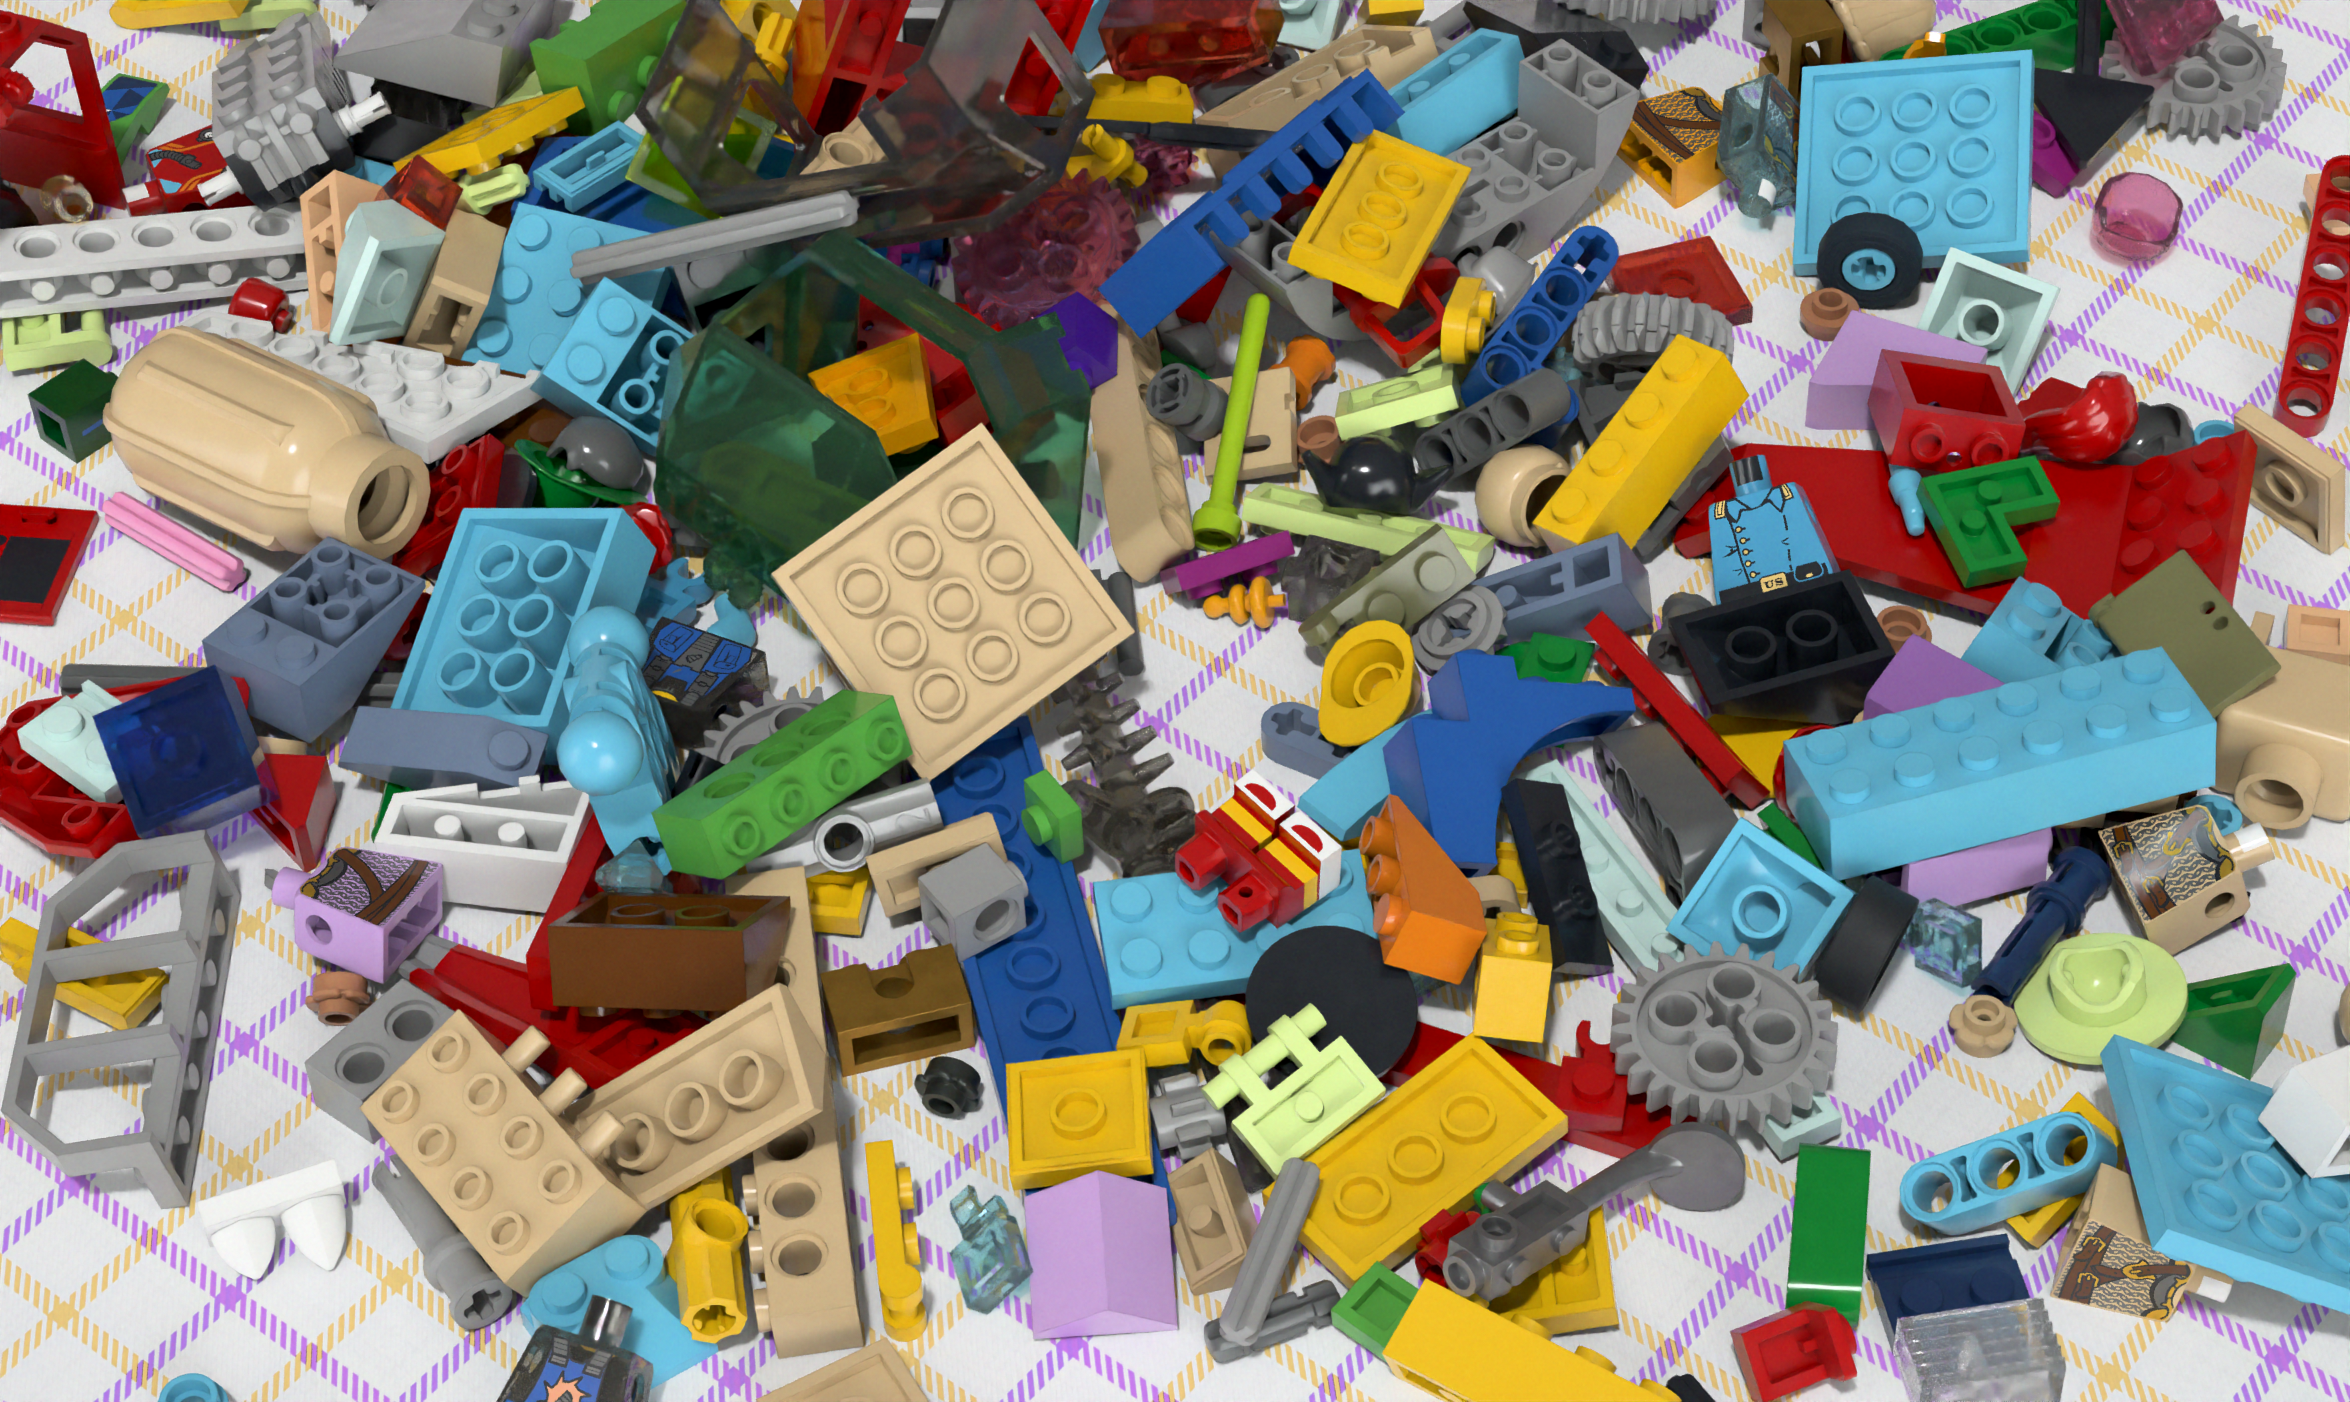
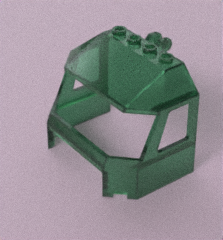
[653,208,1092,610]

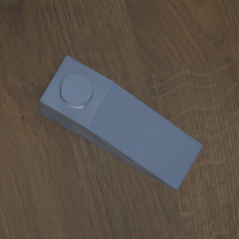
[1449,532,1653,645]
[338,706,549,792]

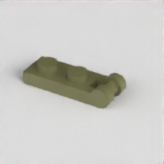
[1298,523,1477,667]

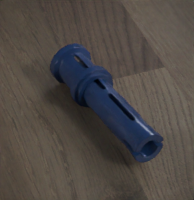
[1971,846,2112,1007]

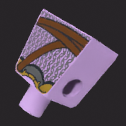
[272,847,443,984]

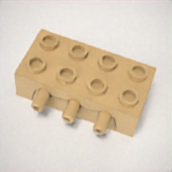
[359,1009,648,1299]

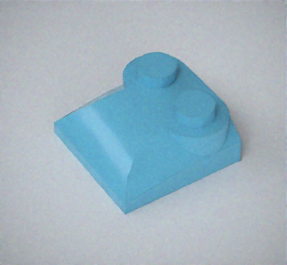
[1665,817,1858,984]
[519,1235,719,1396]

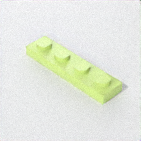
[1241,482,1496,575]

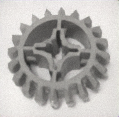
[1571,291,1734,385]

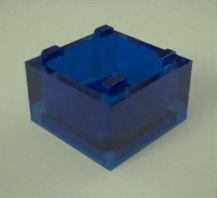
[92,664,280,839]

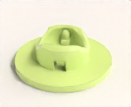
[2014,933,2188,1065]

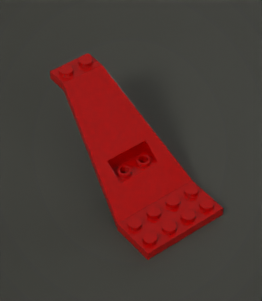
[1673,429,2258,620]

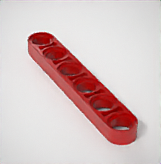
[2273,155,2350,438]

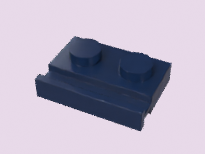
[1865,1233,2037,1355]

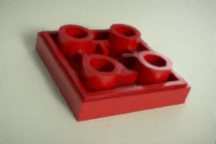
[391,433,505,577]

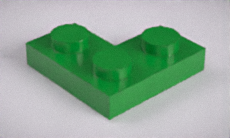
[1916,455,2060,588]

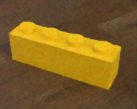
[1532,334,1749,554]
[1382,1278,1682,1402]

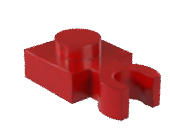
[1554,1020,1629,1136]

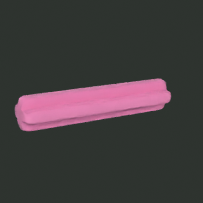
[102,492,247,591]

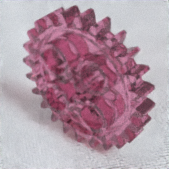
[951,165,1141,335]

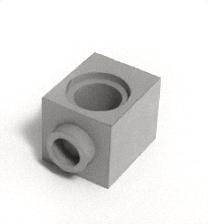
[918,842,1028,963]

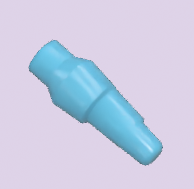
[1888,464,1926,536]

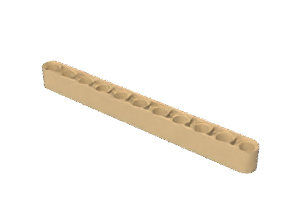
[1049,134,1195,583]

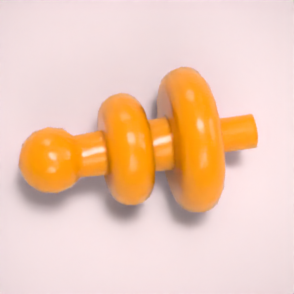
[1203,576,1286,628]

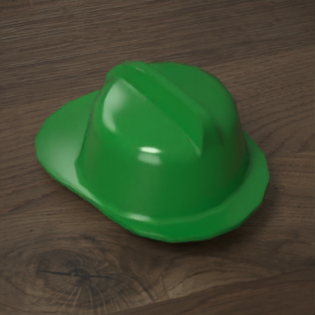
[514,439,649,508]

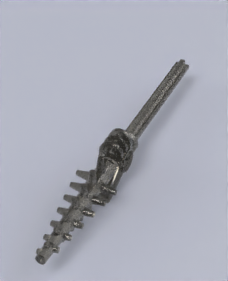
[1051,653,1275,1194]

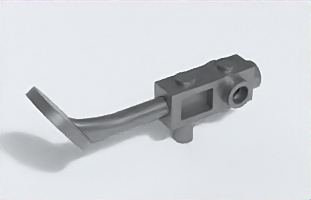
[1443,1122,1746,1302]

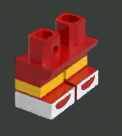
[1175,768,1342,933]

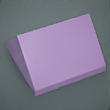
[1024,1170,1178,1339]

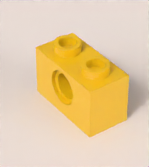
[1471,912,1553,1043]

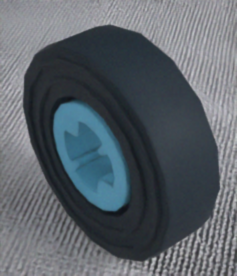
[1816,212,1923,309]

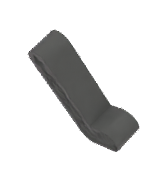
[1593,721,1739,910]

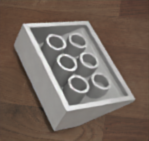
[333,0,555,108]

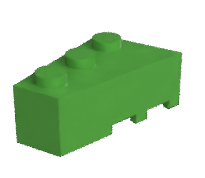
[529,0,695,136]

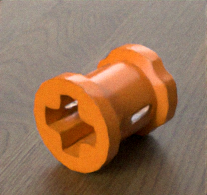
[1267,334,1336,412]

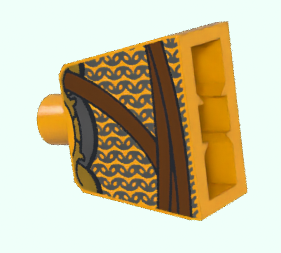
[1616,86,1757,209]

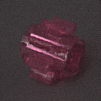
[1133,121,1199,195]

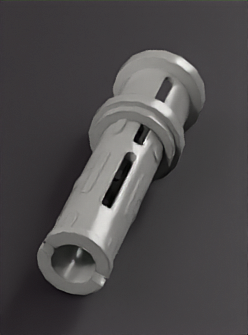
[371,1154,512,1330]

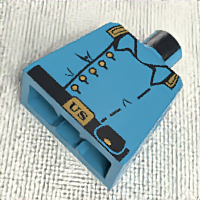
[1708,455,1841,605]

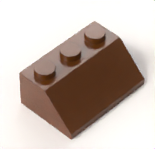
[547,892,791,1020]

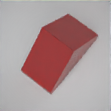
[226,752,337,873]

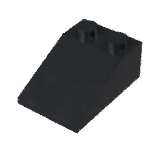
[1463,0,1650,90]
[1668,569,1896,724]

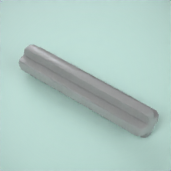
[1219,1157,1320,1346]

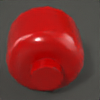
[228,277,292,333]

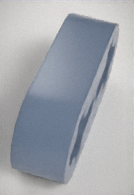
[1261,702,1367,780]

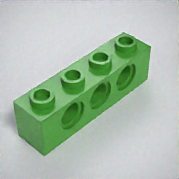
[651,689,913,880]

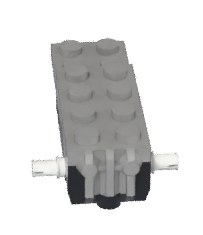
[197,11,392,212]

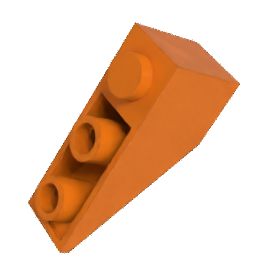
[1359,794,1487,985]

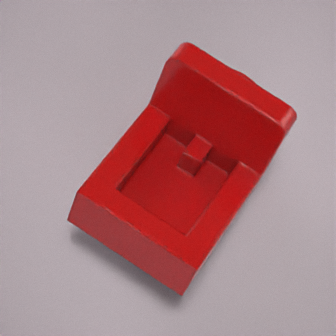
[1730,1301,1857,1402]

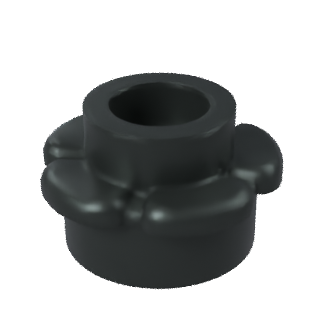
[914,1056,981,1118]

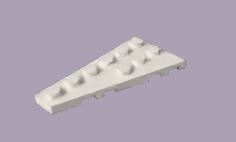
[175,310,543,464]

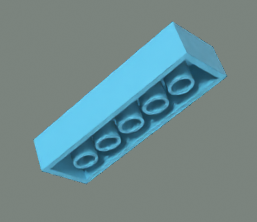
[1783,646,2217,881]

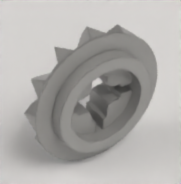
[1411,585,1508,673]

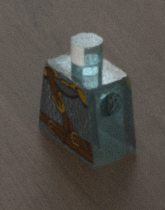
[1716,73,1800,219]

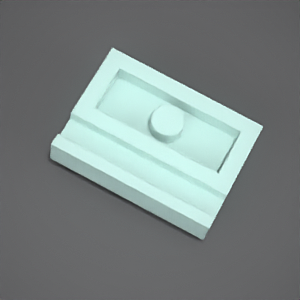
[17,679,179,804]

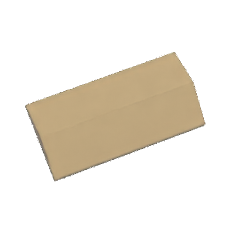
[564,983,825,1211]

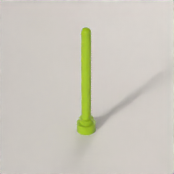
[1192,293,1270,552]

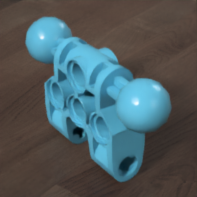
[556,605,680,882]

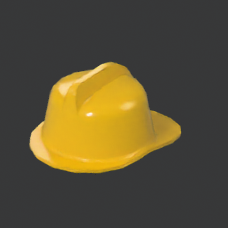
[1318,620,1422,747]

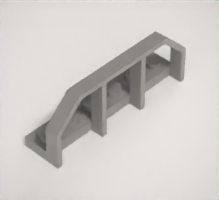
[1,829,240,1209]

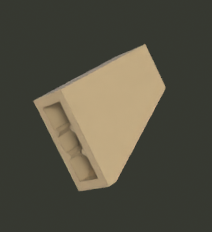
[402,207,507,360]

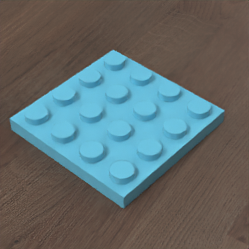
[1793,49,2035,276]
[2100,1034,2350,1315]

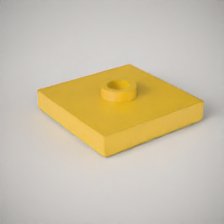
[1006,1047,1154,1191]

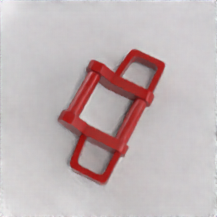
[1271,183,1460,369]

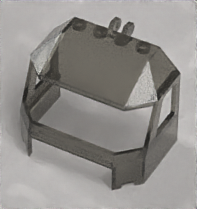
[634,0,1096,260]

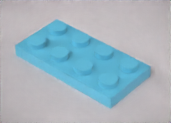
[1093,849,1379,1010]

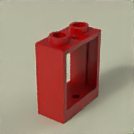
[1867,349,2026,473]

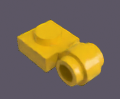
[1116,1000,1253,1069]

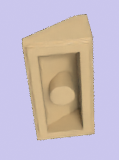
[1166,1147,1258,1296]

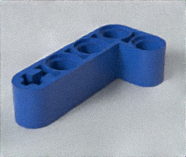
[1461,225,1619,450]

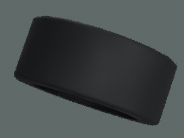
[353,114,451,166]
[1814,876,1919,1013]

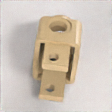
[2211,611,2350,830]

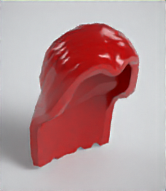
[2017,371,2139,463]

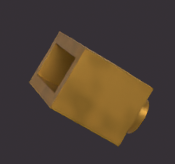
[1757,0,1844,127]
[819,943,975,1077]

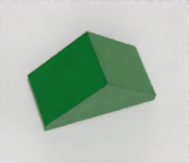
[2168,963,2297,1080]

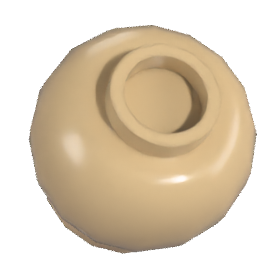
[1474,443,1572,548]

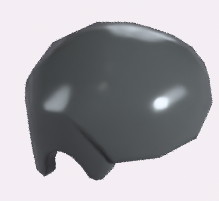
[2102,402,2195,466]
[546,416,644,490]

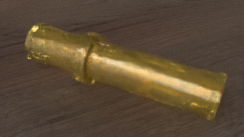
[39,175,93,223]

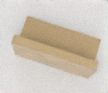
[865,812,1008,918]

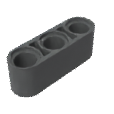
[1415,368,1571,483]

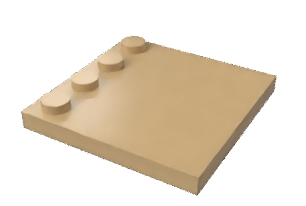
[771,423,1135,782]

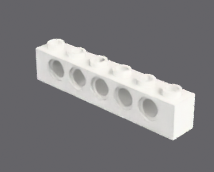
[0,202,308,319]

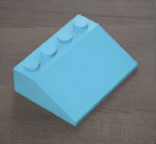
[391,508,657,765]

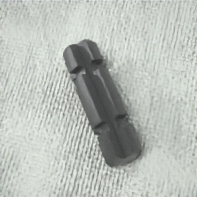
[1204,1280,1341,1363]

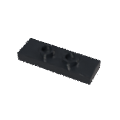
[1501,778,1614,976]

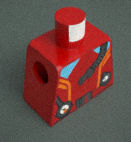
[121,124,256,217]

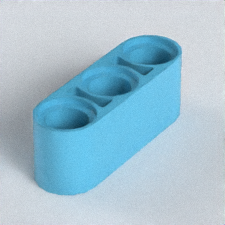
[1899,1111,2118,1236]

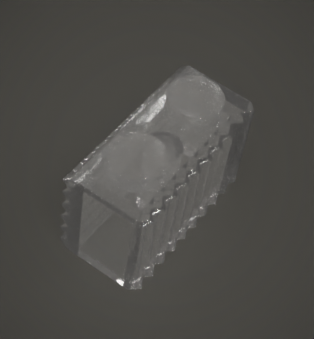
[1893,1297,2066,1402]

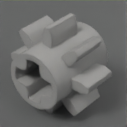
[1149,1072,1227,1162]

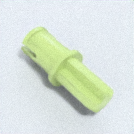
[423,163,530,224]

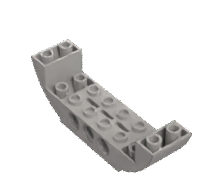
[1210,38,1640,347]

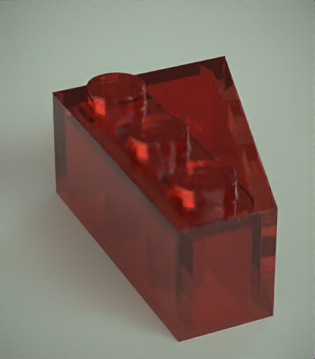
[1098,0,1285,89]

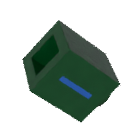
[27,358,118,464]

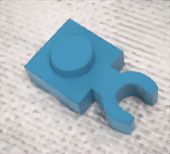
[635,557,714,647]

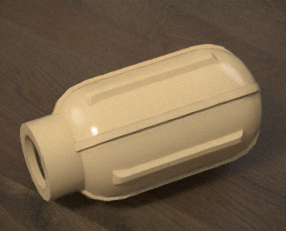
[103,325,431,560]

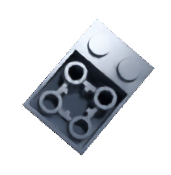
[202,536,426,743]

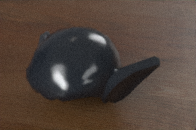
[1300,434,1455,515]

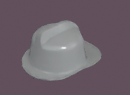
[1450,246,1538,340]

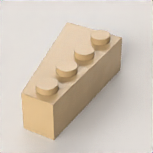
[1195,24,1439,181]

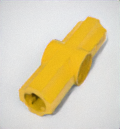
[664,1166,748,1344]

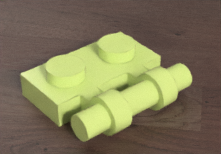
[1201,1003,1386,1181]

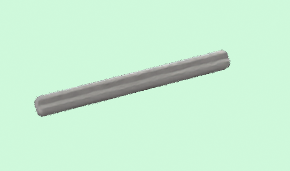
[569,190,860,285]

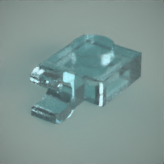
[1901,898,1982,988]
[949,1184,1033,1315]

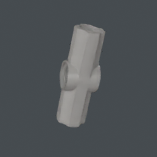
[746,777,944,878]

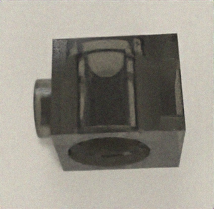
[1281,534,1380,633]

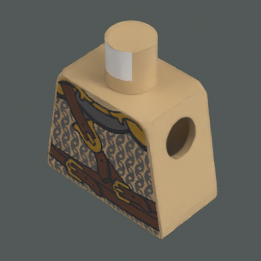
[2098,805,2275,956]
[2050,1163,2234,1322]

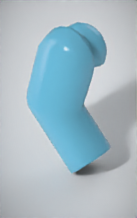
[706,592,756,647]

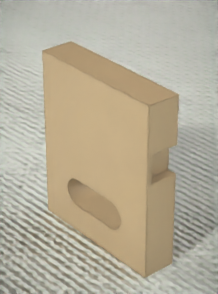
[1204,366,1298,485]

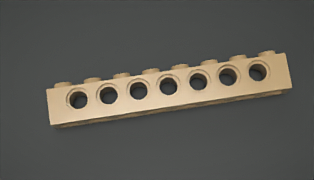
[724,866,864,1359]

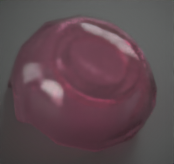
[2091,172,2183,262]

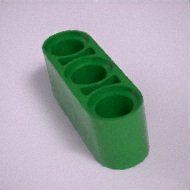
[1785,1142,1871,1328]

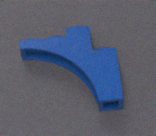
[1382,649,1636,878]

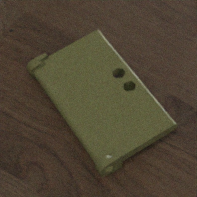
[2088,550,2281,718]

